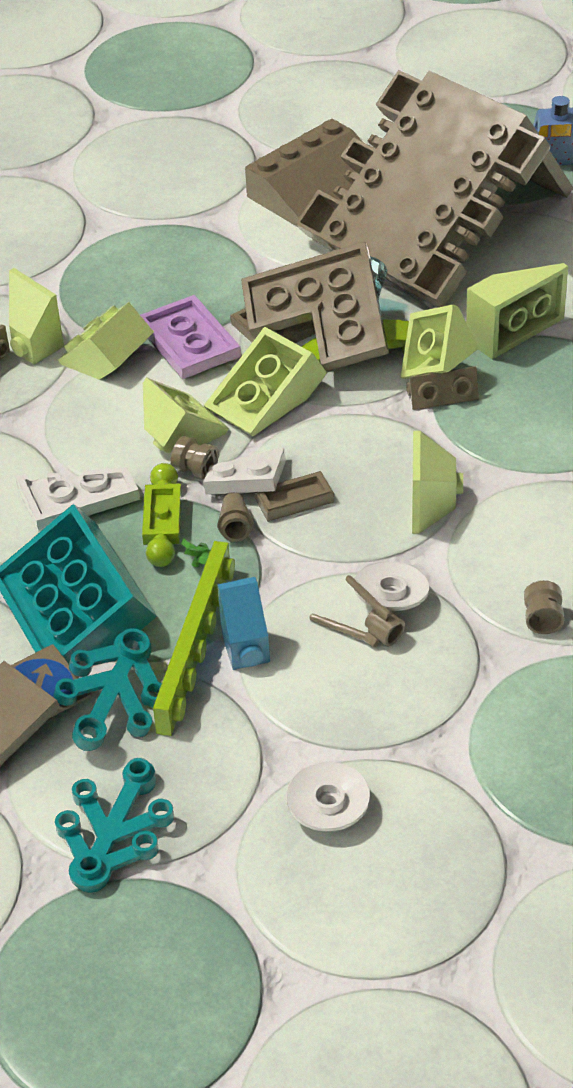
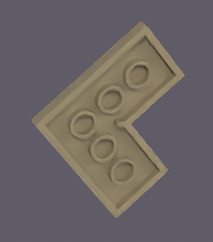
[241,242,389,371]

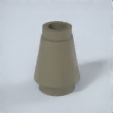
[217,492,254,542]

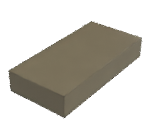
[255,471,334,522]

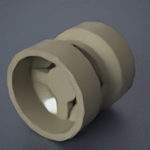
[171,436,219,479]
[524,580,564,634]

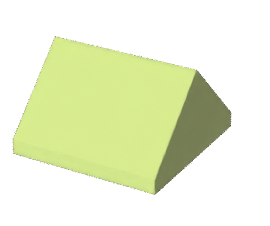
[400,305,479,379]

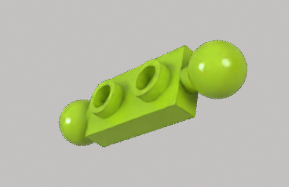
[142,463,182,567]

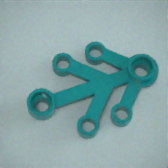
[53,628,162,751]
[55,758,174,893]

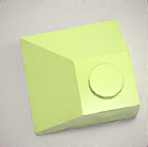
[9,268,64,365]
[143,377,229,454]
[412,431,463,534]

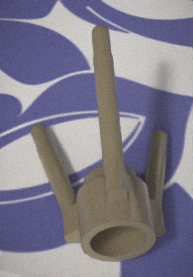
[309,575,405,648]

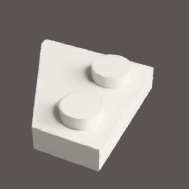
[203,448,286,495]

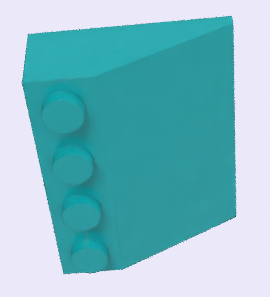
[0,503,157,664]

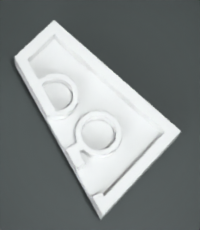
[15,467,140,531]

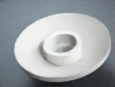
[354,562,429,611]
[286,762,370,831]

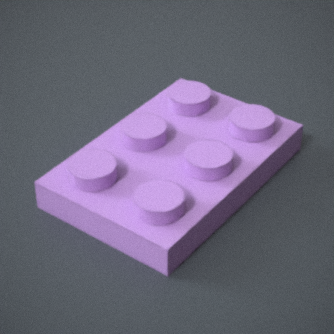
[140,295,241,379]

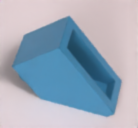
[218,577,270,670]

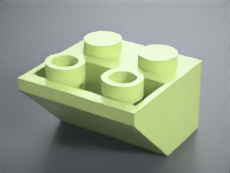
[58,302,154,380]

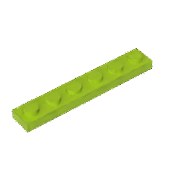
[153,541,235,736]

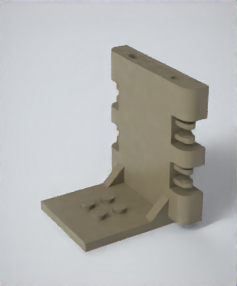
[295,70,573,307]

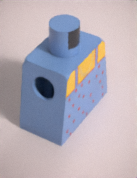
[533,96,573,165]

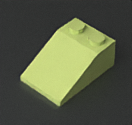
[466,263,568,360]
[204,327,327,436]

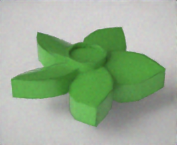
[181,538,211,568]

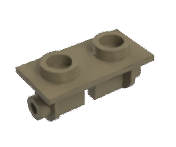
[406,366,479,410]

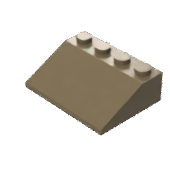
[245,118,363,227]

